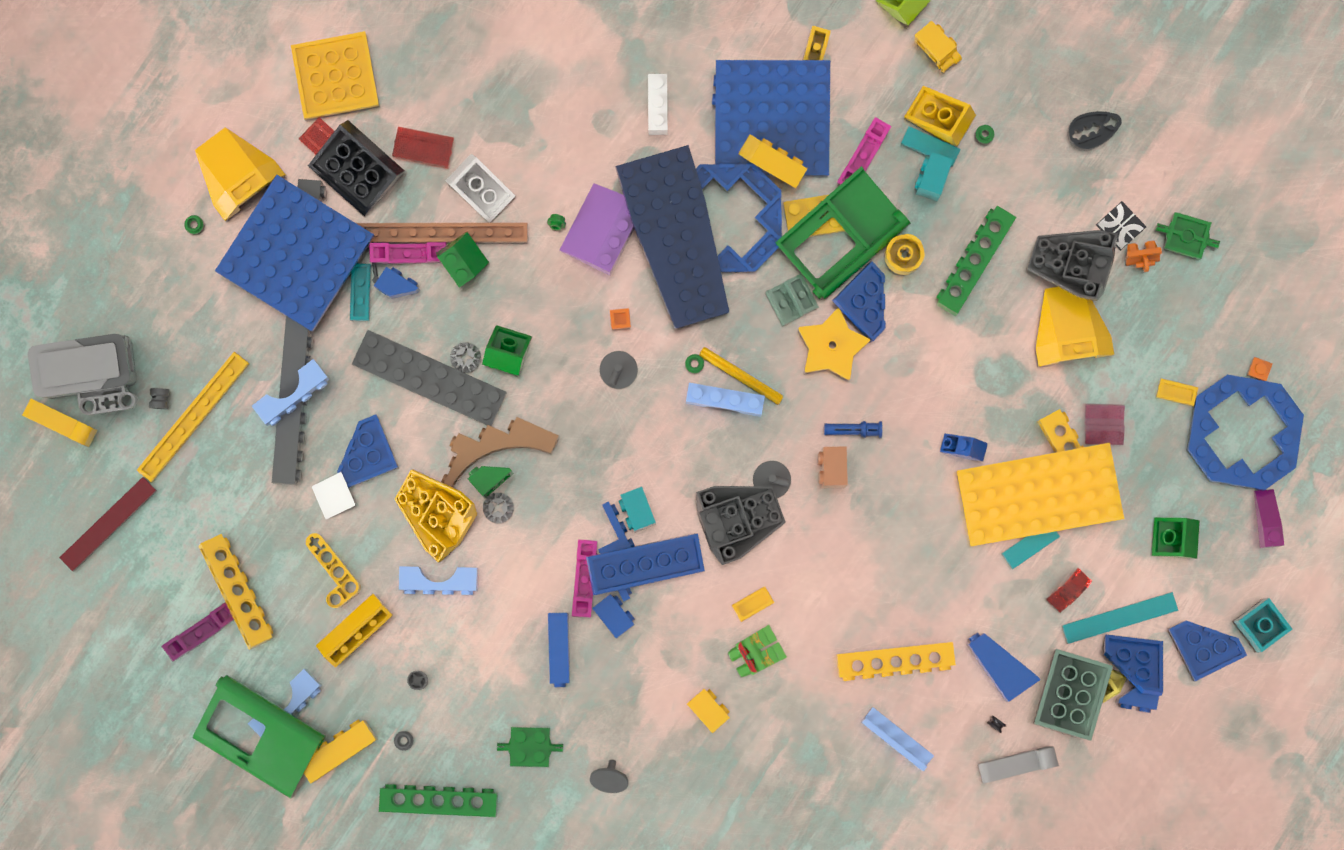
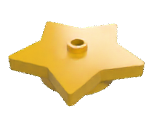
[798,308,870,380]

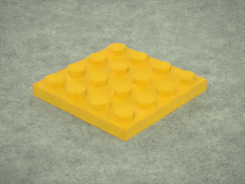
[291,31,379,120]

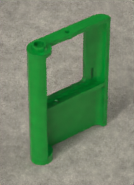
[775,166,911,299]
[192,675,326,799]

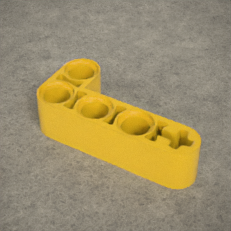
[22,398,98,447]
[306,533,361,608]

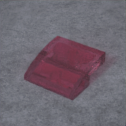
[1085,404,1125,445]

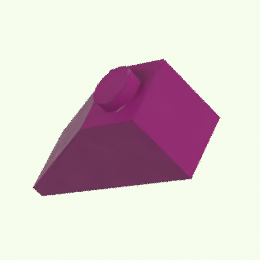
[1254,489,1284,548]

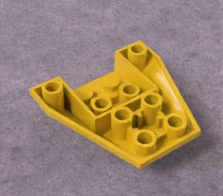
[195,127,286,221]
[1035,287,1115,367]
[395,469,477,562]

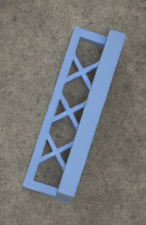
[861,707,934,771]

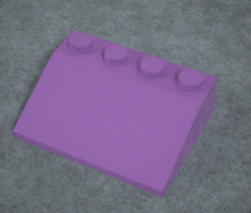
[559,183,634,276]

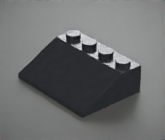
[308,120,405,216]

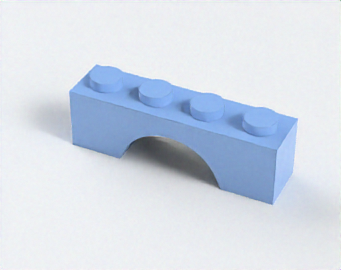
[252,359,329,426]
[686,383,765,417]
[399,566,478,595]
[248,669,322,737]

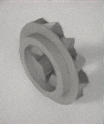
[450,342,481,373]
[483,493,514,523]

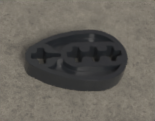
[1067,111,1122,151]

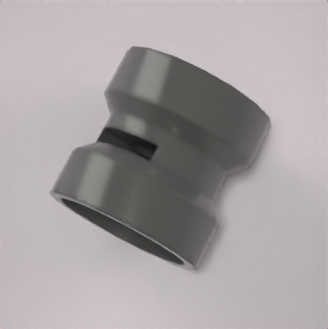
[149,388,169,409]
[407,671,428,690]

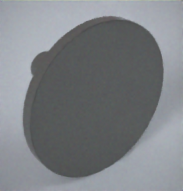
[600,351,638,389]
[753,461,791,498]
[590,760,628,793]

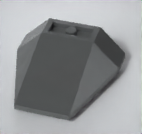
[1028,230,1118,301]
[696,486,786,565]

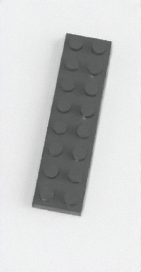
[352,330,507,426]

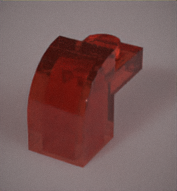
[1046,568,1092,613]

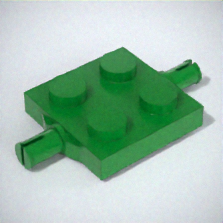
[1155,212,1220,260]
[497,727,563,767]

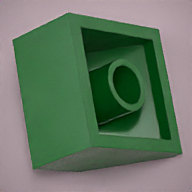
[436,232,489,288]
[482,325,532,376]
[467,466,514,499]
[1152,517,1200,559]

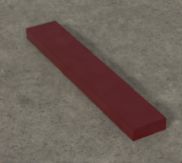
[59,477,157,572]

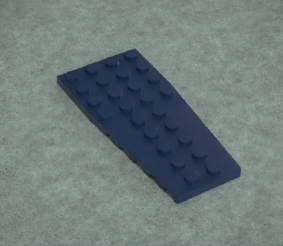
[615,145,729,329]

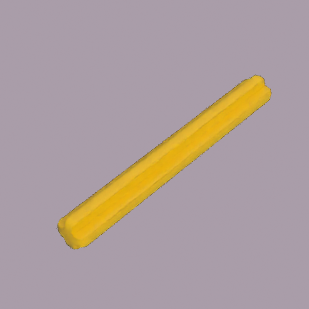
[699,347,783,404]

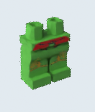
[727,625,787,677]

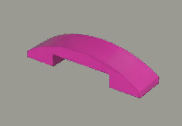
[837,117,891,185]
[369,242,446,264]
[572,539,597,618]

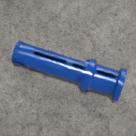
[824,421,882,438]

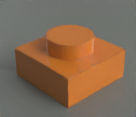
[610,308,631,330]
[1247,357,1273,381]

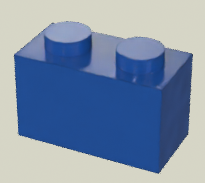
[592,594,635,639]

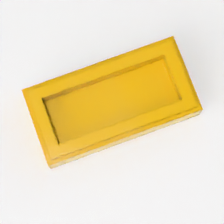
[1156,378,1199,407]
[731,586,775,622]

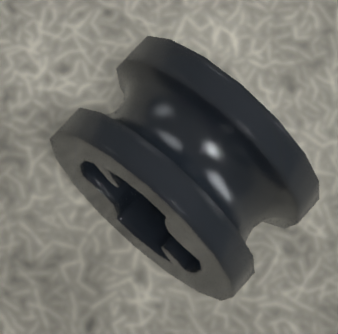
[987,715,1007,733]

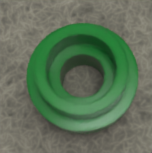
[975,125,995,144]
[547,214,566,230]
[184,215,204,234]
[685,354,704,373]

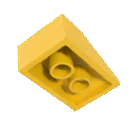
[904,86,976,146]

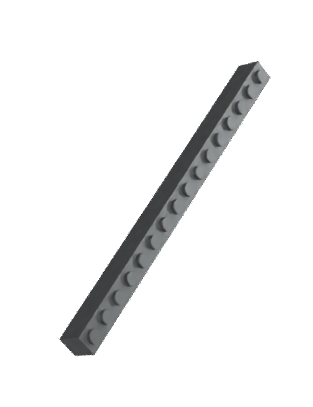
[271,179,326,486]

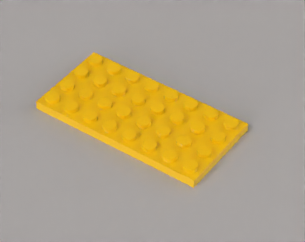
[957,443,1124,546]

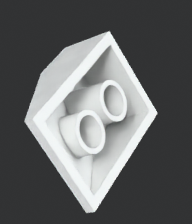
[445,154,515,223]

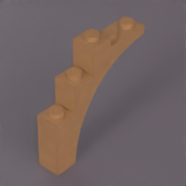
[441,417,559,487]

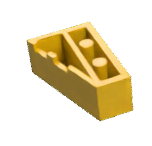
[738,134,807,188]

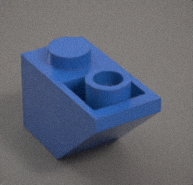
[374,267,420,299]
[940,433,988,462]
[1115,686,1159,713]

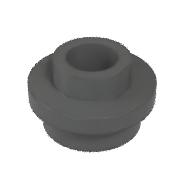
[394,731,414,751]

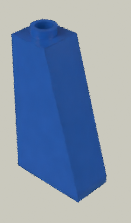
[548,613,570,687]
[967,632,1040,702]

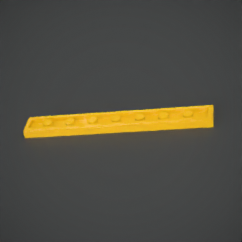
[137,351,249,482]

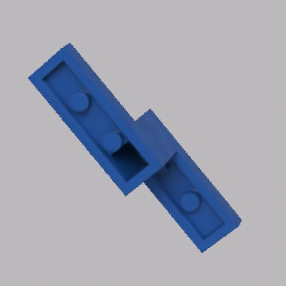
[598,501,635,602]

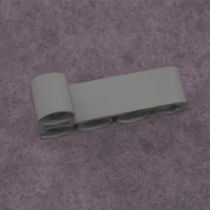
[978,746,1059,783]

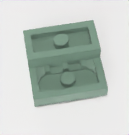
[765,274,819,326]

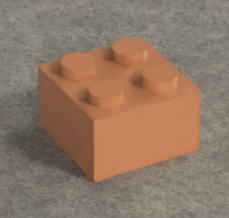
[818,446,848,488]

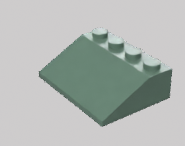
[1034,649,1113,741]

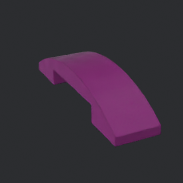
[161,602,234,662]

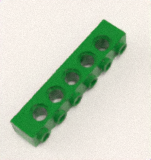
[936,205,1017,316]
[379,784,498,817]

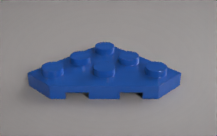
[832,261,886,342]
[337,414,398,488]
[1168,620,1247,681]
[1104,634,1163,696]

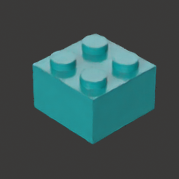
[914,152,953,202]
[618,486,656,533]
[1233,598,1293,653]

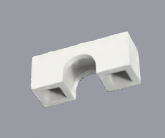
[648,74,668,135]

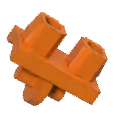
[1125,240,1162,272]

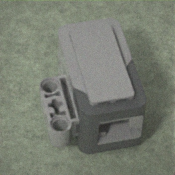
[28,334,138,415]

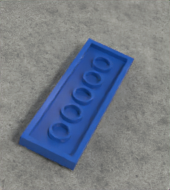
[586,533,705,595]

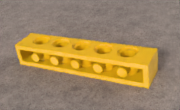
[1037,409,1084,453]
[199,534,273,650]
[836,642,956,681]

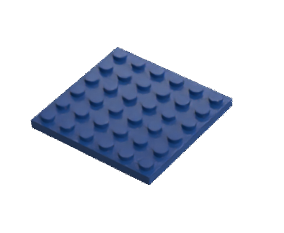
[715,60,831,175]
[215,175,374,332]

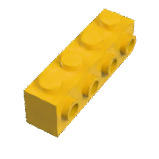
[316,594,393,668]
[304,719,378,784]

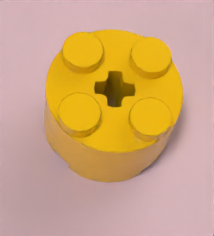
[885,234,925,275]

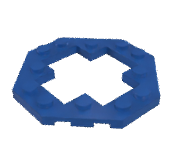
[696,163,782,272]
[1187,374,1304,491]

